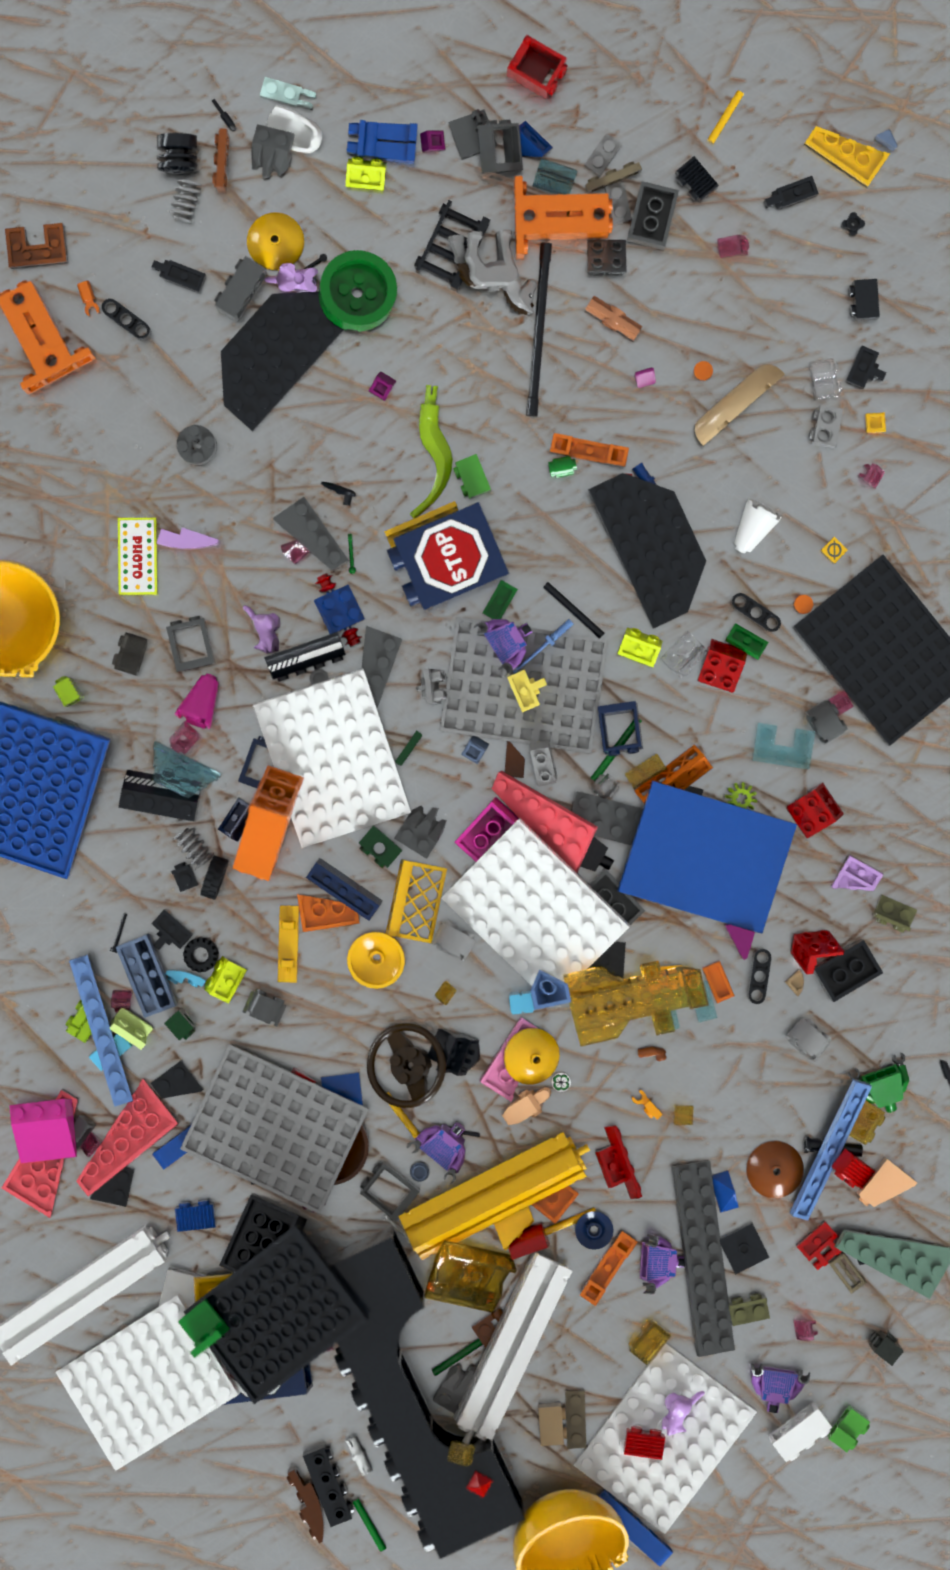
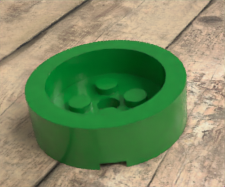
[318,250,397,332]

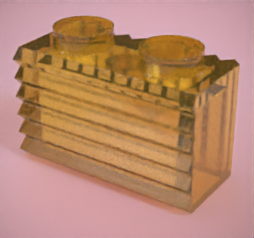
[624,754,667,789]
[628,1319,671,1365]

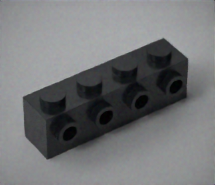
[303,1444,355,1527]

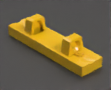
[278,905,299,983]

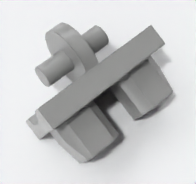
[416,668,448,705]

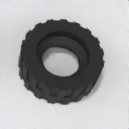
[200,855,228,900]

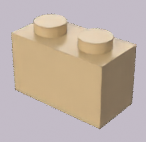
[538,1402,567,1446]

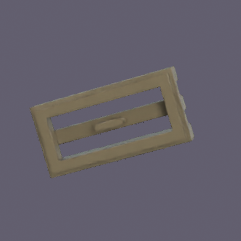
[829,1252,867,1294]

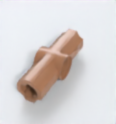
[585,296,643,341]

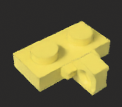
[507,670,547,712]

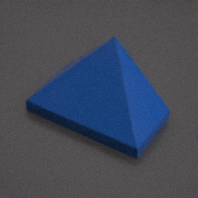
[519,121,553,157]
[712,1170,739,1213]

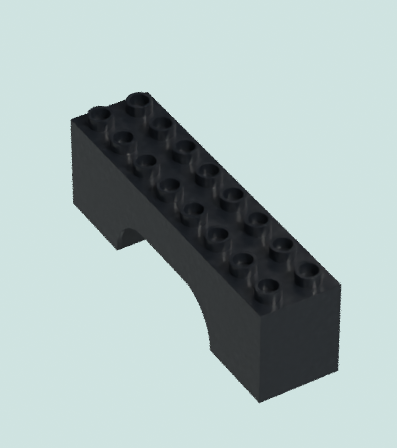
[324,1226,525,1559]

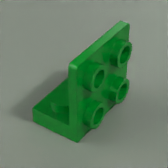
[178,1299,230,1358]

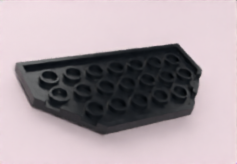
[221,291,345,432]
[588,473,706,629]

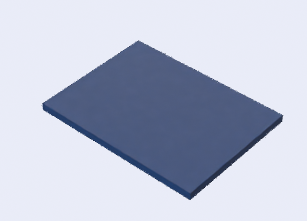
[0,701,110,879]
[618,781,797,934]

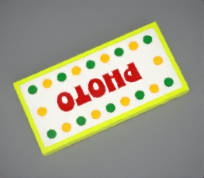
[118,518,158,595]

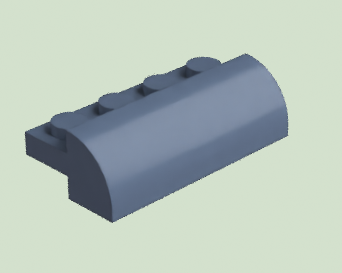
[116,934,178,1018]

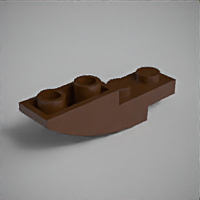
[287,1466,324,1544]

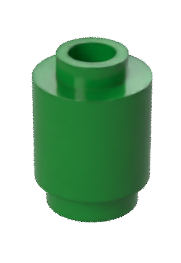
[548,456,577,478]

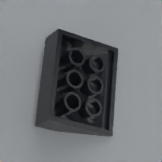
[219,1195,307,1272]

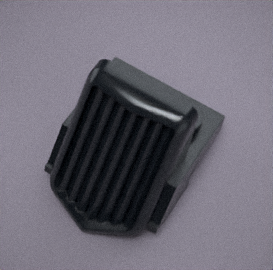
[428,1029,480,1076]

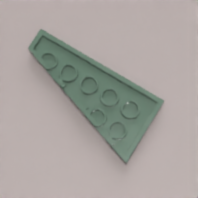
[834,1230,950,1299]

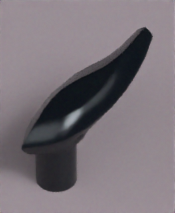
[321,482,356,506]

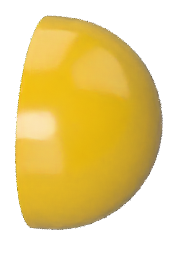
[0,560,60,678]
[513,1489,629,1570]

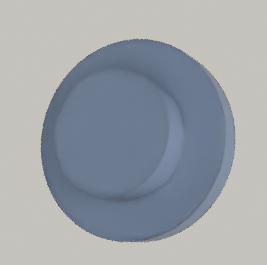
[410,1162,429,1182]

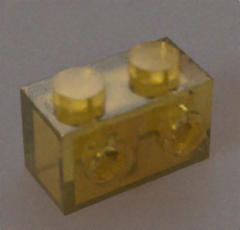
[849,1101,885,1145]

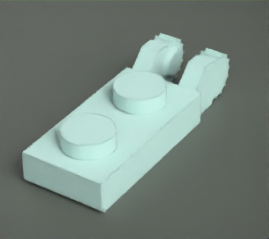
[260,77,316,109]

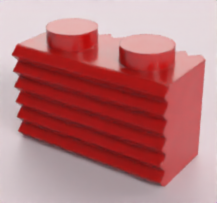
[831,1149,875,1189]
[623,1426,665,1460]

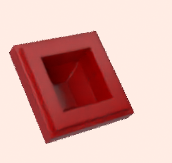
[466,1471,493,1498]

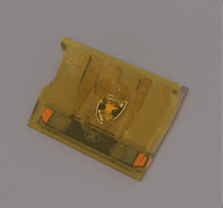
[424,1240,517,1313]

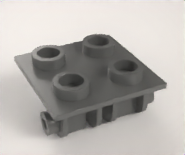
[448,109,498,159]
[587,240,627,275]

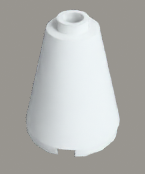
[734,498,782,554]

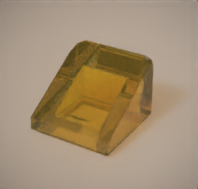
[435,981,457,1005]
[673,1105,694,1125]
[448,1441,475,1466]

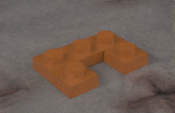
[213,128,230,194]
[5,223,67,268]

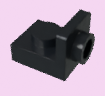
[171,862,199,892]

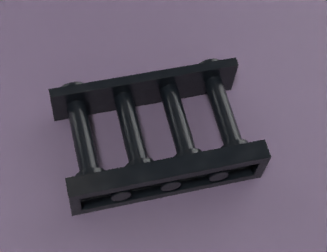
[414,200,490,292]

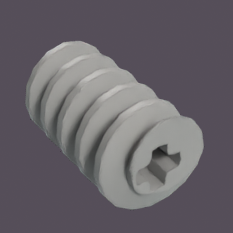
[169,179,202,223]
[173,828,213,870]

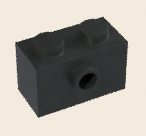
[869,1330,904,1366]

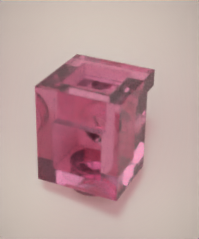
[169,721,199,755]

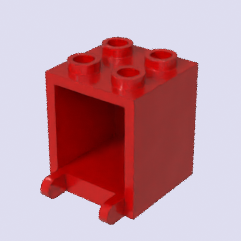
[507,35,568,99]

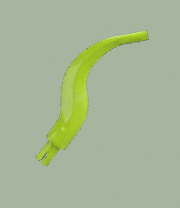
[410,385,453,519]

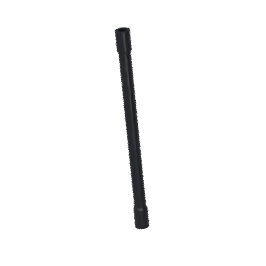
[526,242,552,417]

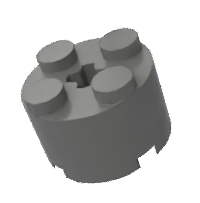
[176,425,217,465]
[805,700,848,745]
[242,989,286,1027]

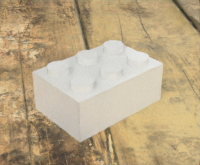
[769,1401,832,1462]

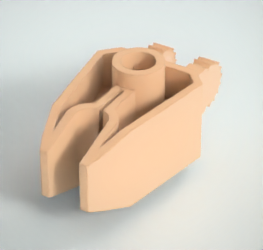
[502,1087,551,1125]

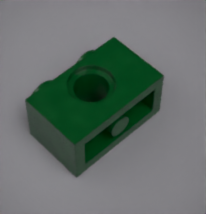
[359,825,403,868]
[164,1008,197,1040]

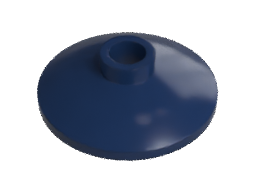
[575,1211,613,1250]

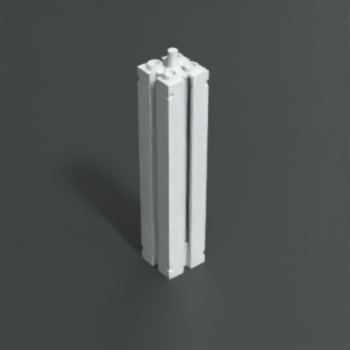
[0,1224,171,1366]
[453,1252,572,1445]

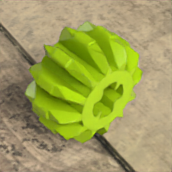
[725,782,758,810]

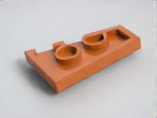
[297,894,360,932]

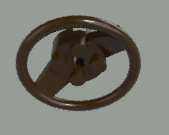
[367,1023,446,1108]

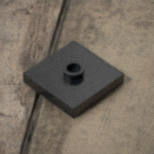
[585,942,626,981]
[720,1223,770,1275]

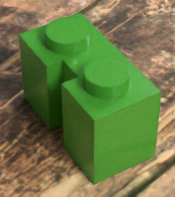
[453,454,491,500]
[827,1405,870,1452]

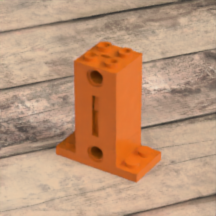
[514,176,613,260]
[0,280,96,394]
[232,765,304,881]

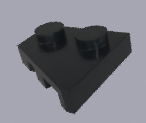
[151,1060,204,1099]
[90,1167,135,1207]

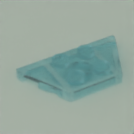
[153,741,221,798]

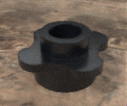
[842,212,865,236]

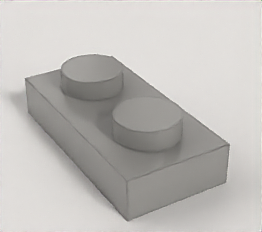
[584,133,622,177]
[605,182,632,225]

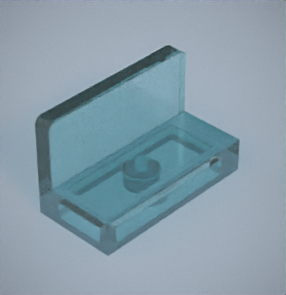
[532,159,578,195]

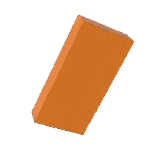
[702,961,735,1003]

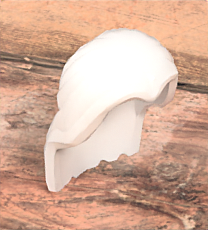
[266,105,322,153]

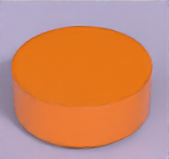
[694,361,713,381]
[794,595,813,614]

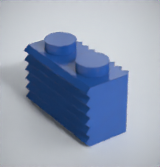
[175,1200,217,1232]

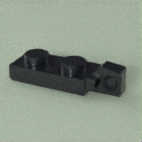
[764,176,819,209]
[152,260,206,292]

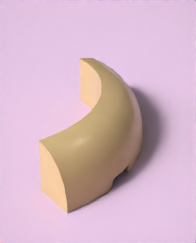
[695,364,785,446]

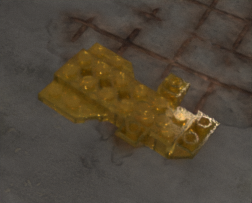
[563,960,709,1047]

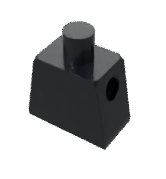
[580,836,614,871]

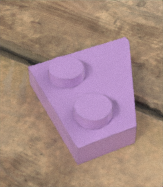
[831,855,883,891]

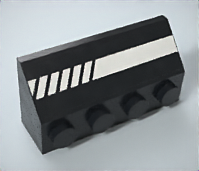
[264,632,346,682]
[118,770,203,821]

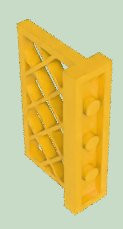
[385,859,447,943]

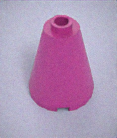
[175,674,219,729]

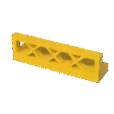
[384,501,458,548]

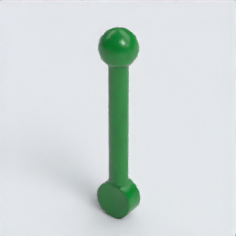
[348,534,356,574]

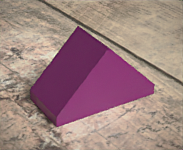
[724,924,755,960]

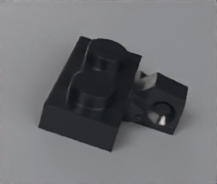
[846,345,887,389]
[151,909,193,950]

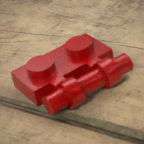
[797,1221,842,1270]

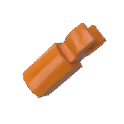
[77,281,100,316]

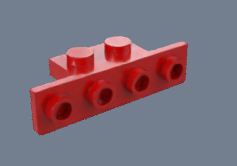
[595,1125,642,1199]

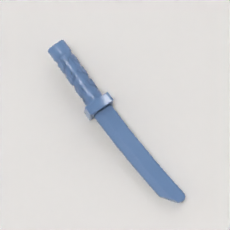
[513,619,574,674]

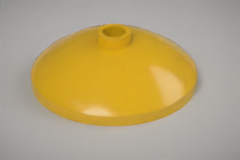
[247,212,304,271]
[347,932,405,989]
[504,1028,560,1085]

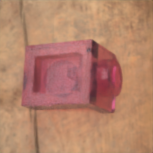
[717,235,749,258]

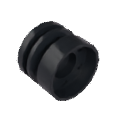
[157,133,197,174]

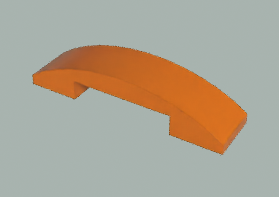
[550,433,629,467]
[580,1231,638,1306]

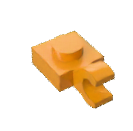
[631,1089,663,1120]

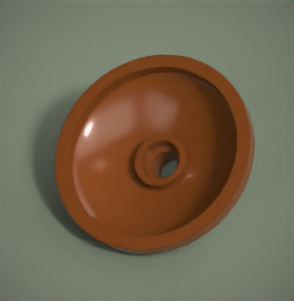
[746,1141,804,1198]

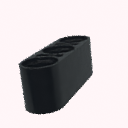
[102,299,152,341]
[730,593,781,632]
[747,948,771,1004]

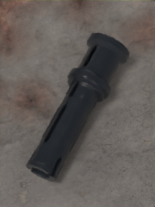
[803,1136,863,1157]

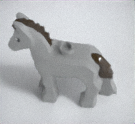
[448,230,537,315]

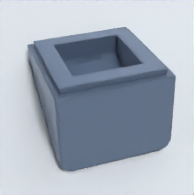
[874,129,898,151]
[461,736,489,764]

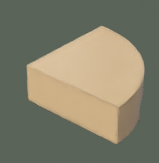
[785,970,804,996]

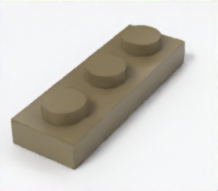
[585,161,642,194]
[565,1389,586,1449]

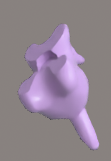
[264,263,318,292]
[243,605,280,654]
[662,1391,705,1436]

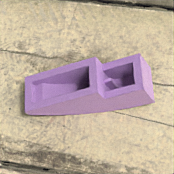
[157,528,220,549]

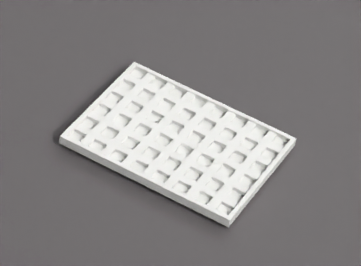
[253,669,411,848]
[441,818,631,987]
[56,1294,240,1471]
[573,1342,757,1534]

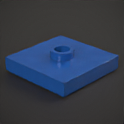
[321,1072,363,1105]

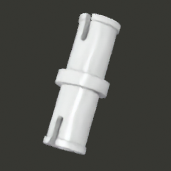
[345,1436,373,1476]

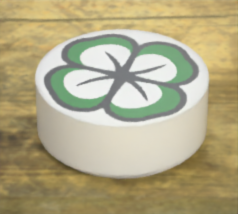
[551,1072,571,1092]

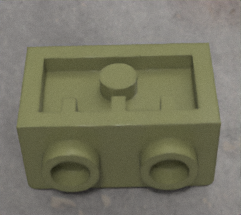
[872,894,917,933]
[728,1293,770,1326]

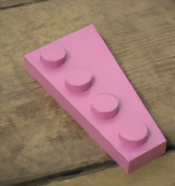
[479,1017,537,1102]

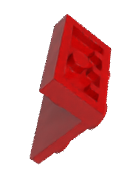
[698,639,747,693]
[786,783,844,838]
[791,930,844,975]

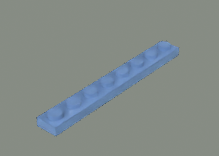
[69,954,133,1107]
[790,1079,872,1220]

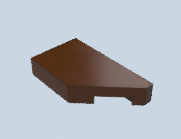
[505,741,525,778]

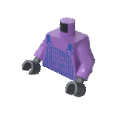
[474,619,532,677]
[407,1122,466,1184]
[640,1234,685,1294]
[751,1364,810,1413]

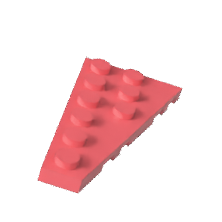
[492,771,597,873]
[76,1079,179,1197]
[1,1090,78,1218]

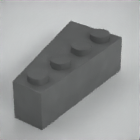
[272,497,349,572]
[362,626,403,709]

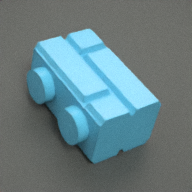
[509,990,534,1015]

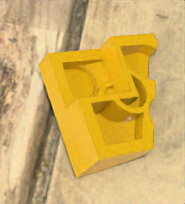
[494,1206,534,1251]

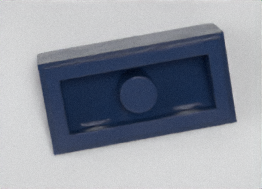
[218,797,250,841]

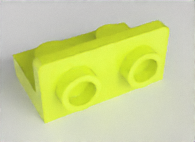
[345,157,387,190]
[617,627,663,667]
[204,956,247,1003]

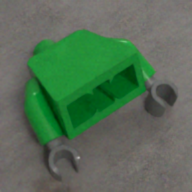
[848,1053,909,1113]

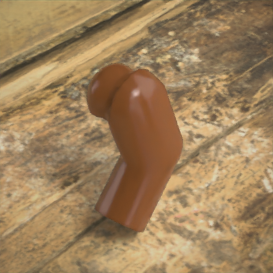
[638,1046,667,1061]

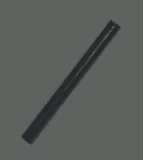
[543,582,605,638]

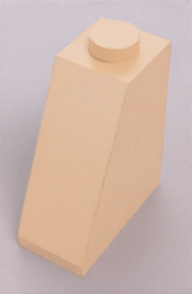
[857,1157,917,1207]

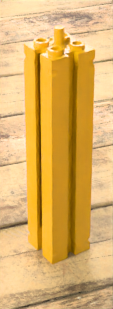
[398,1132,590,1260]

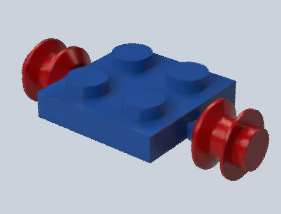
[314,573,365,647]

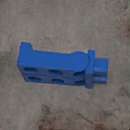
[347,120,418,165]

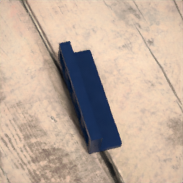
[306,858,383,921]

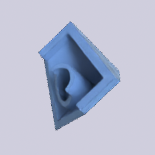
[530,970,571,1010]

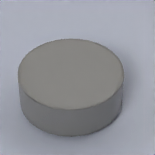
[310,669,329,685]

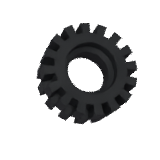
[183,937,219,973]

